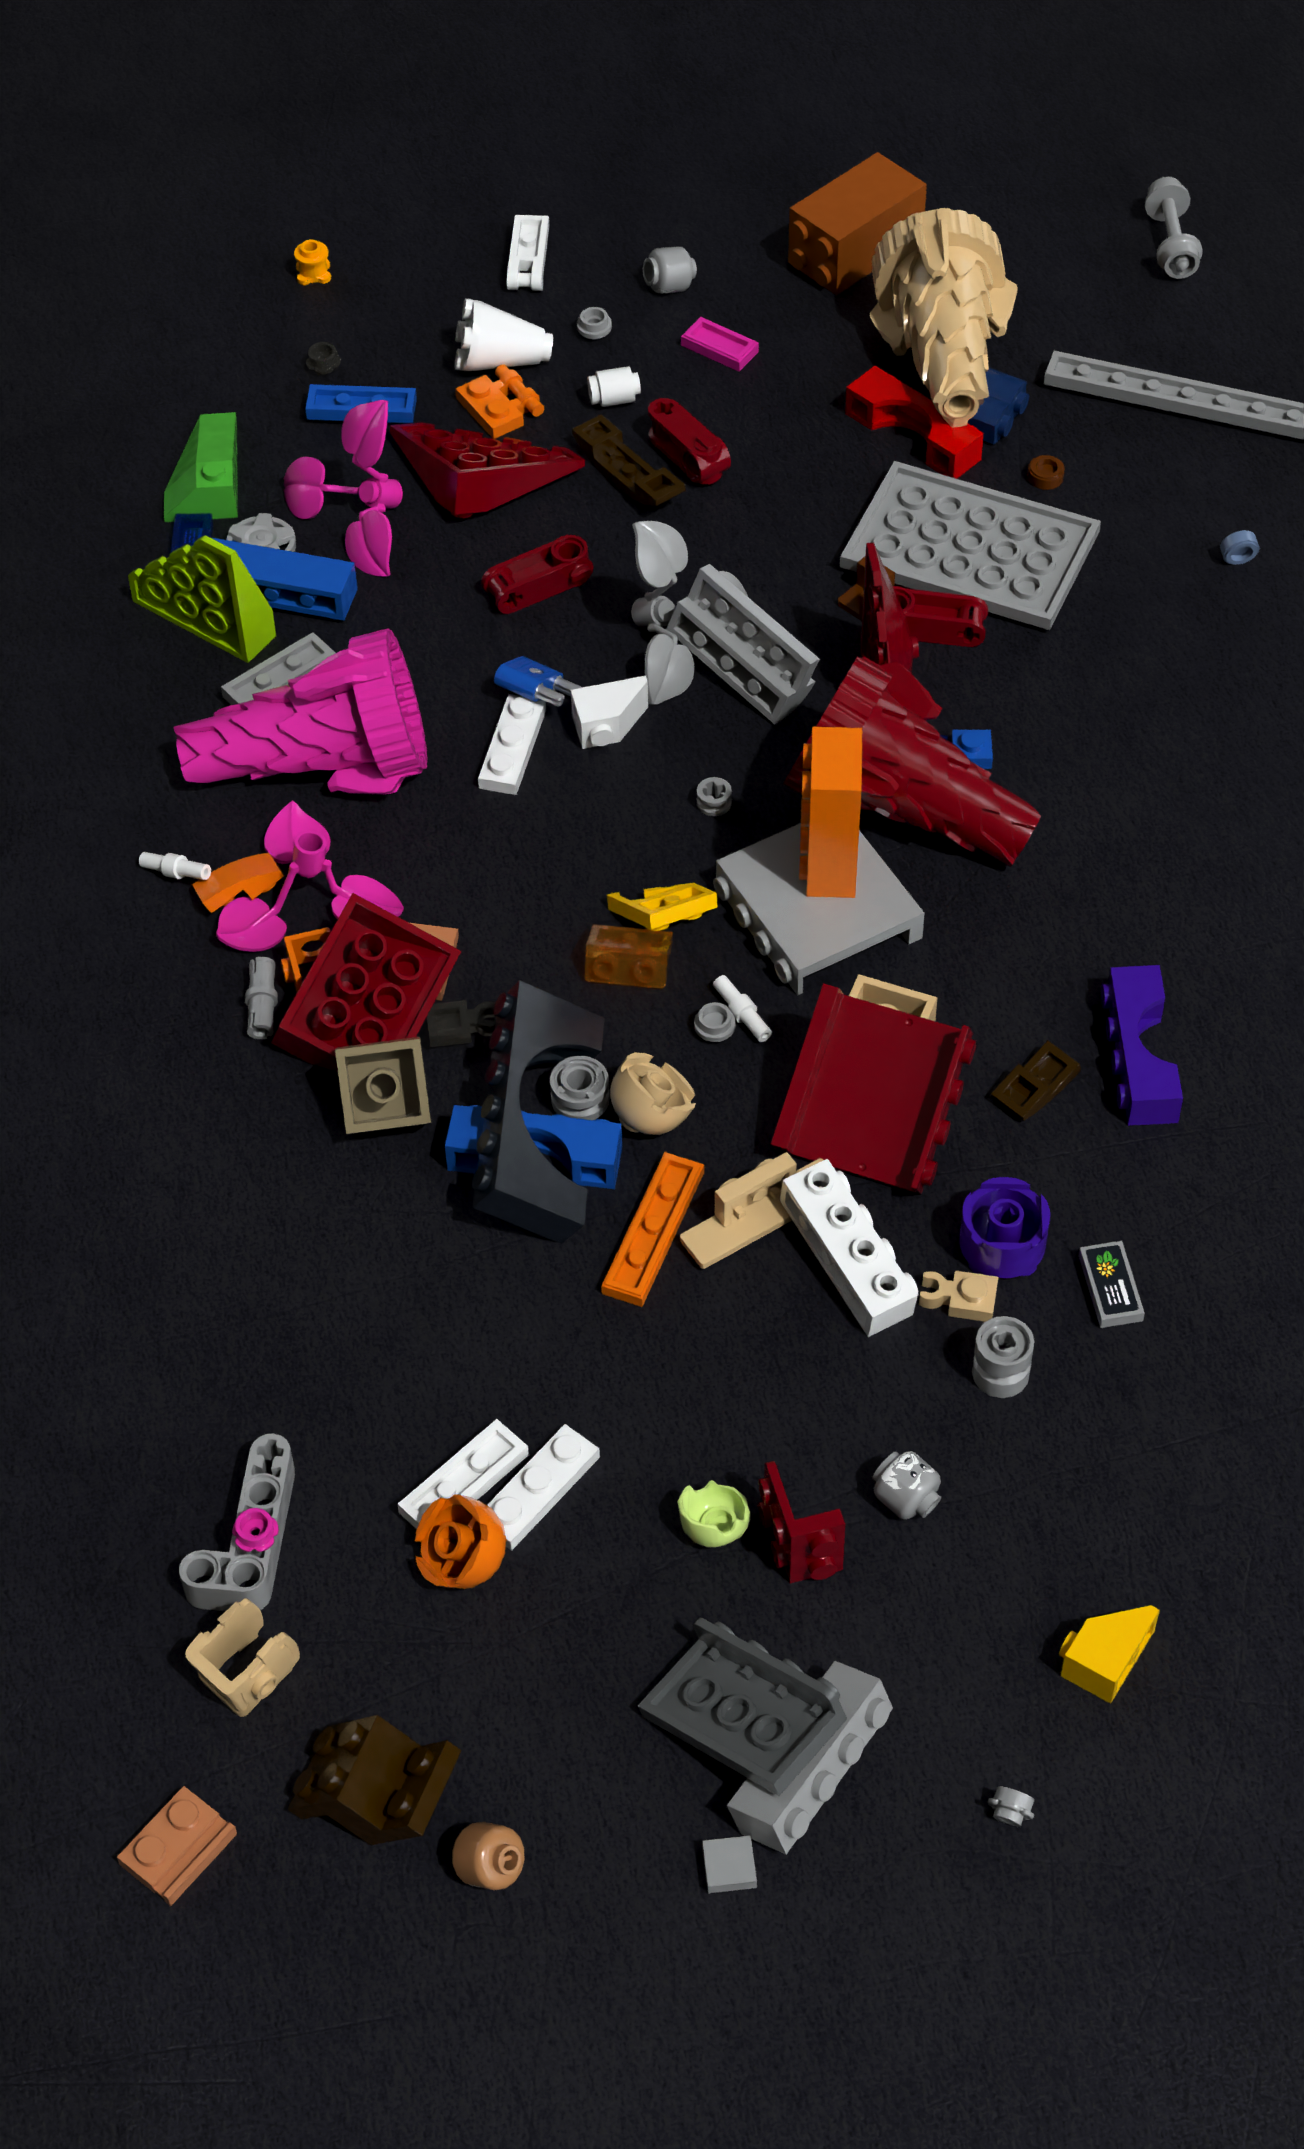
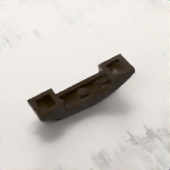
[572,414,686,506]

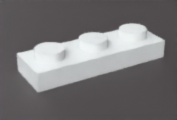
[478,694,546,795]
[398,1419,529,1529]
[487,1424,600,1551]

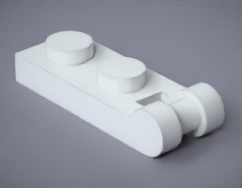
[507,215,549,291]

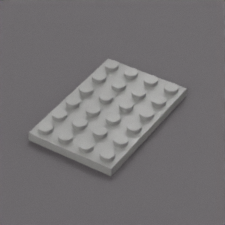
[840,461,1101,630]

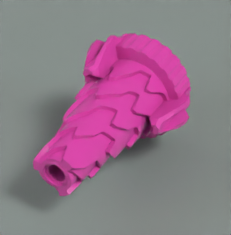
[173,628,428,794]

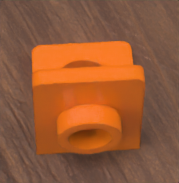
[281,927,331,993]

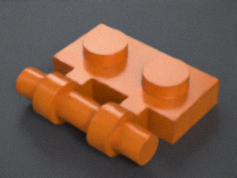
[455,365,544,439]

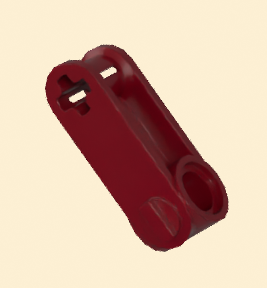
[648,398,731,485]
[481,535,594,614]
[893,586,988,647]

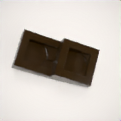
[991,1041,1081,1121]

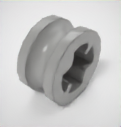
[697,777,732,816]

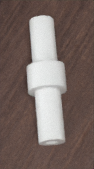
[139,852,211,880]
[713,975,772,1042]

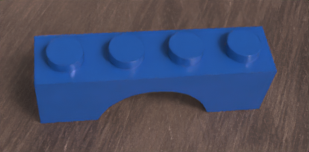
[445,1105,622,1189]

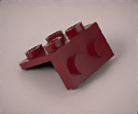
[758,1461,845,1583]

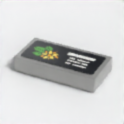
[1079,1241,1145,1328]

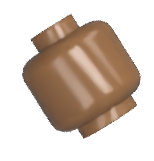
[452,1822,525,1890]

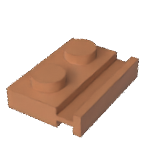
[117,1786,237,1906]

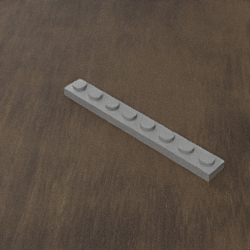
[1044,351,1304,440]

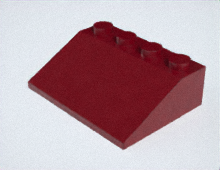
[271,893,461,1072]

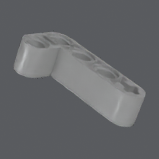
[179,1433,295,1611]

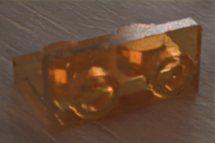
[585,924,673,989]

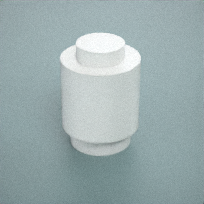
[587,366,641,407]

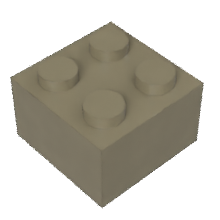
[335,1037,431,1134]

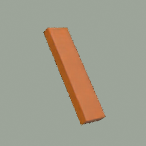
[601,1152,704,1307]

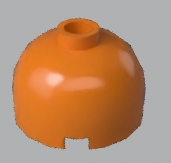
[415,1495,506,1589]

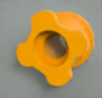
[294,240,331,285]

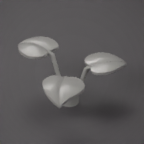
[631,521,748,705]

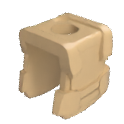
[185,1598,300,1717]

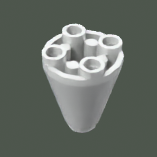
[455,299,553,372]

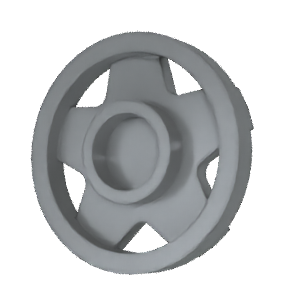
[227,513,296,552]

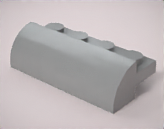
[666,564,820,724]

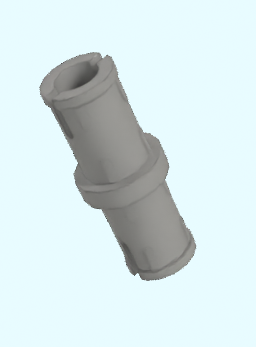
[245,957,278,1039]

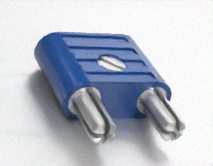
[494,656,582,707]

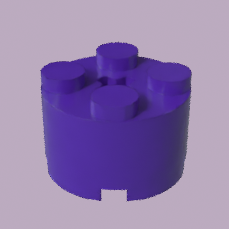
[959,1177,1050,1278]

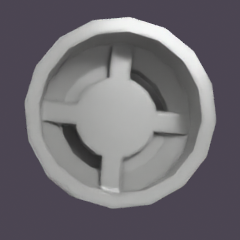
[972,1316,1034,1398]

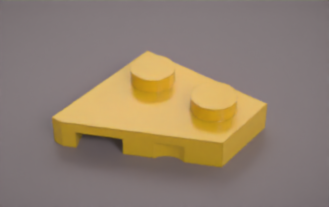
[607,883,718,931]

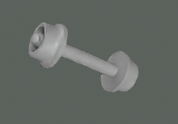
[1144,177,1203,279]

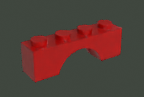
[845,366,984,479]

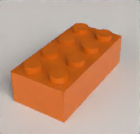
[799,727,862,898]

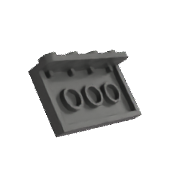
[638,1617,847,1796]

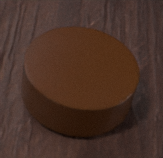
[1027,455,1065,490]

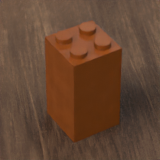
[788,152,927,295]

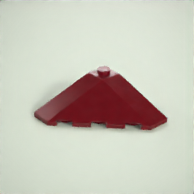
[390,422,585,518]
[861,543,919,674]

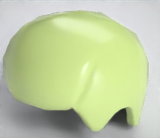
[677,1480,750,1547]

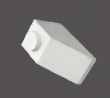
[571,676,648,749]

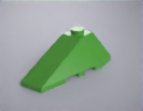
[164,412,238,522]

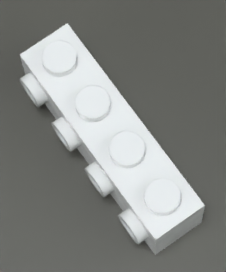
[780,1159,918,1337]

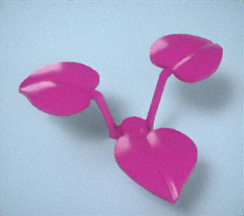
[284,400,403,577]
[216,801,404,952]

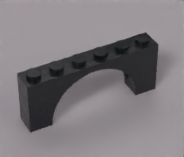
[472,980,605,1244]

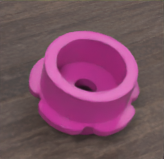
[232,1508,279,1552]

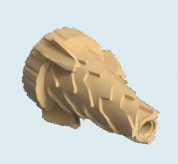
[870,208,1018,427]

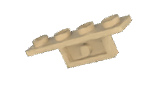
[680,1152,823,1269]

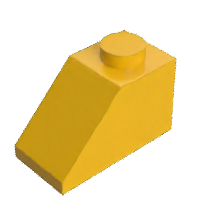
[1059,1605,1159,1704]

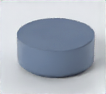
[1220,530,1260,565]

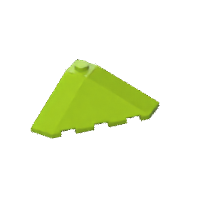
[128,535,276,663]

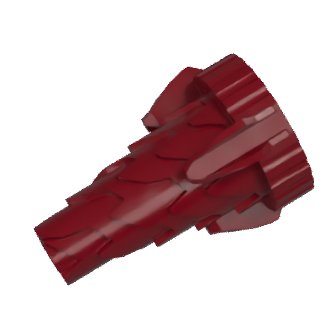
[783,656,1041,867]

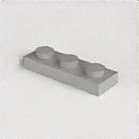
[221,632,335,705]

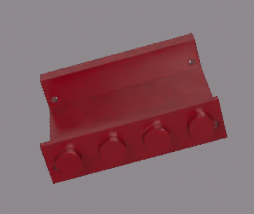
[771,983,976,1195]

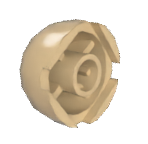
[610,1052,696,1135]

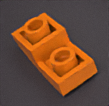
[192,853,284,913]

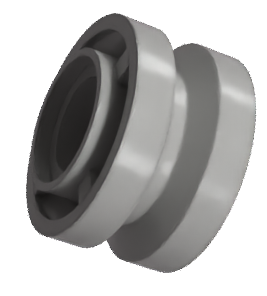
[550,1056,610,1120]

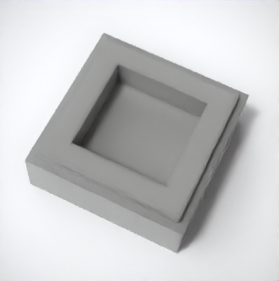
[702,1835,757,1893]

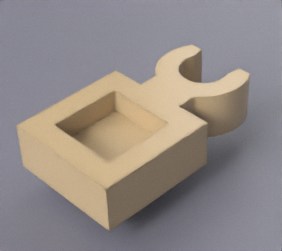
[919,1271,998,1322]

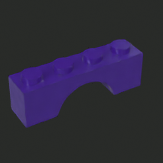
[1101,965,1183,1126]

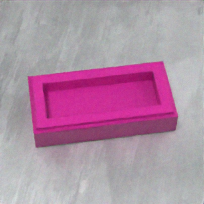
[681,317,759,372]

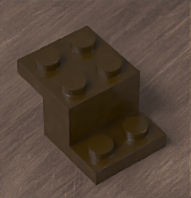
[287,1715,462,1845]

